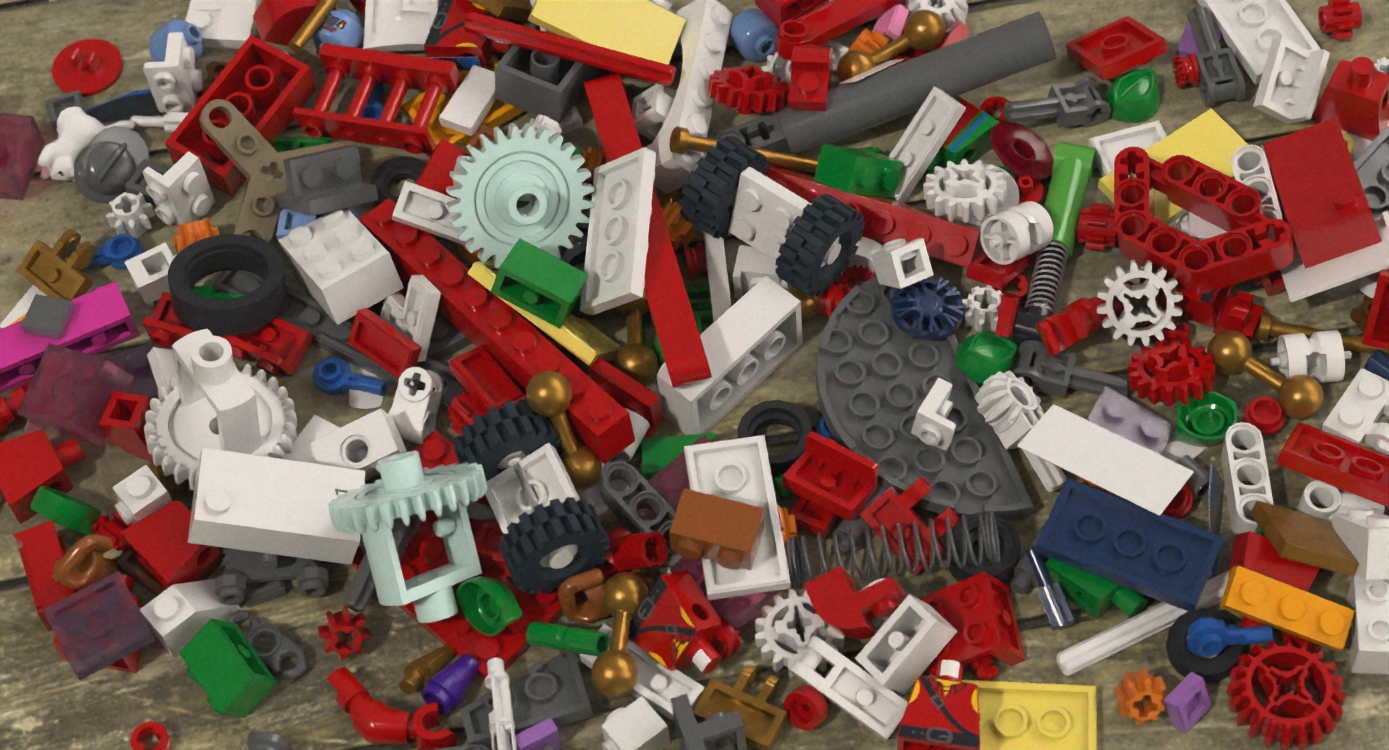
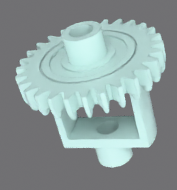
[446,123,594,269]
[328,451,487,623]

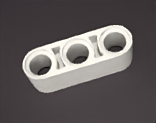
[1231,145,1286,222]
[1221,422,1274,536]

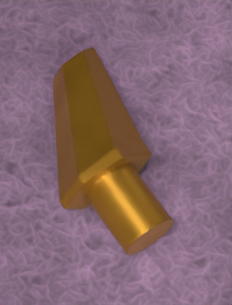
[399,644,455,694]

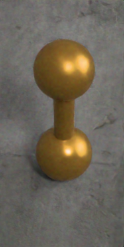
[836,10,946,85]
[614,289,658,385]
[1207,330,1324,420]
[526,371,602,491]
[591,572,649,697]

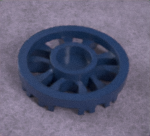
[891,277,964,340]

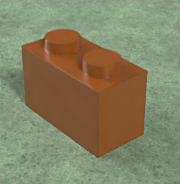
[669,488,765,570]

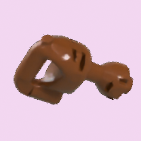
[52,534,118,590]
[558,568,655,623]

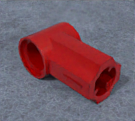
[595,527,668,580]

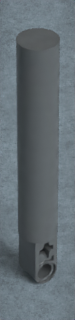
[714,11,1056,155]

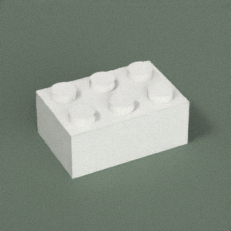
[278,208,404,325]

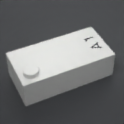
[656,276,803,435]
[188,448,365,565]

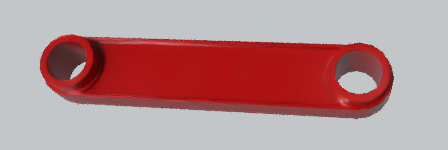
[776,0,907,61]

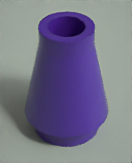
[421,654,480,715]

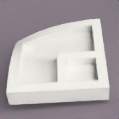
[185,0,260,49]
[363,0,438,52]

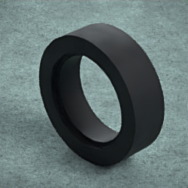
[168,234,287,336]

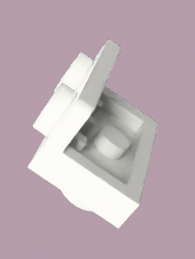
[143,32,203,113]
[1253,37,1330,124]
[142,151,215,226]

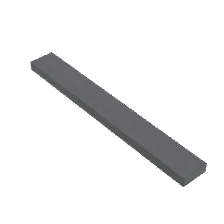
[211,270,466,411]

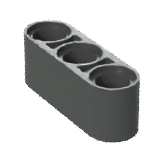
[600,462,688,567]

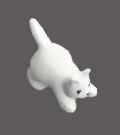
[38,106,136,182]

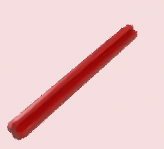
[464,12,676,86]

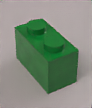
[813,144,903,198]
[491,238,589,329]
[179,618,277,718]

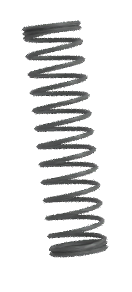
[786,511,1000,589]

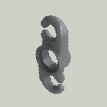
[225,610,308,680]

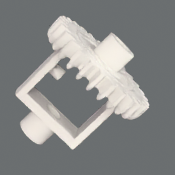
[144,329,297,490]

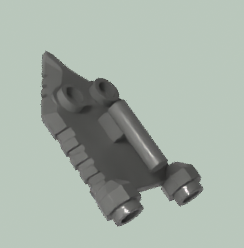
[215,548,329,605]

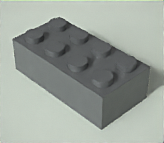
[495,22,601,124]

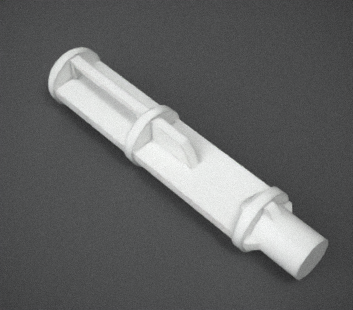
[484,658,517,750]

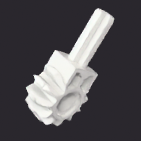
[974,371,1067,492]

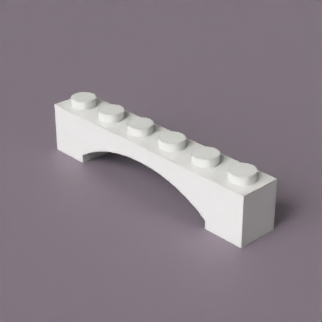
[646,0,733,194]

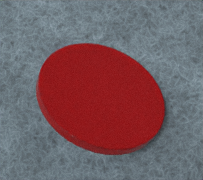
[52,39,123,97]

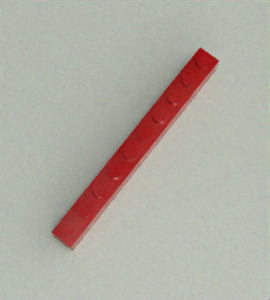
[359,198,635,464]

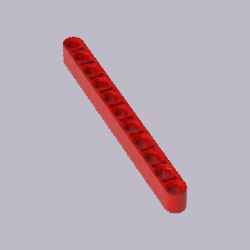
[584,73,712,389]

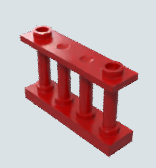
[292,43,463,154]

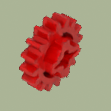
[708,65,790,115]
[1128,339,1216,407]

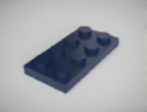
[1035,478,1224,614]

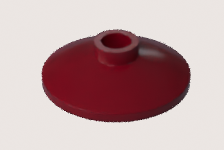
[990,121,1054,181]

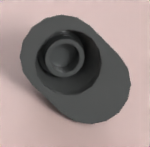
[74,126,149,203]

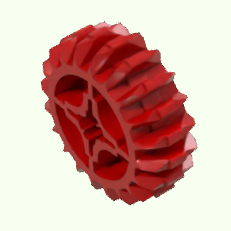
[1227,637,1346,750]

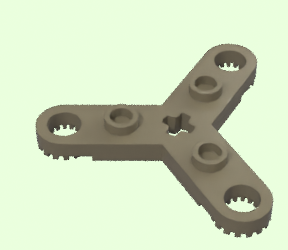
[199,99,361,244]

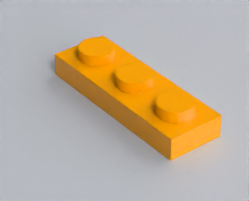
[1220,566,1355,651]

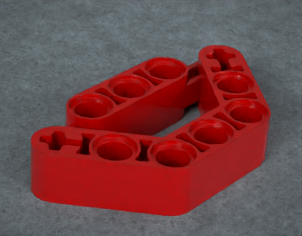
[1114,147,1295,294]

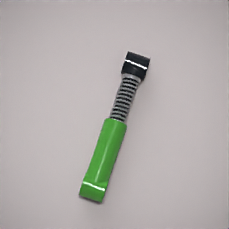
[1012,142,1096,348]

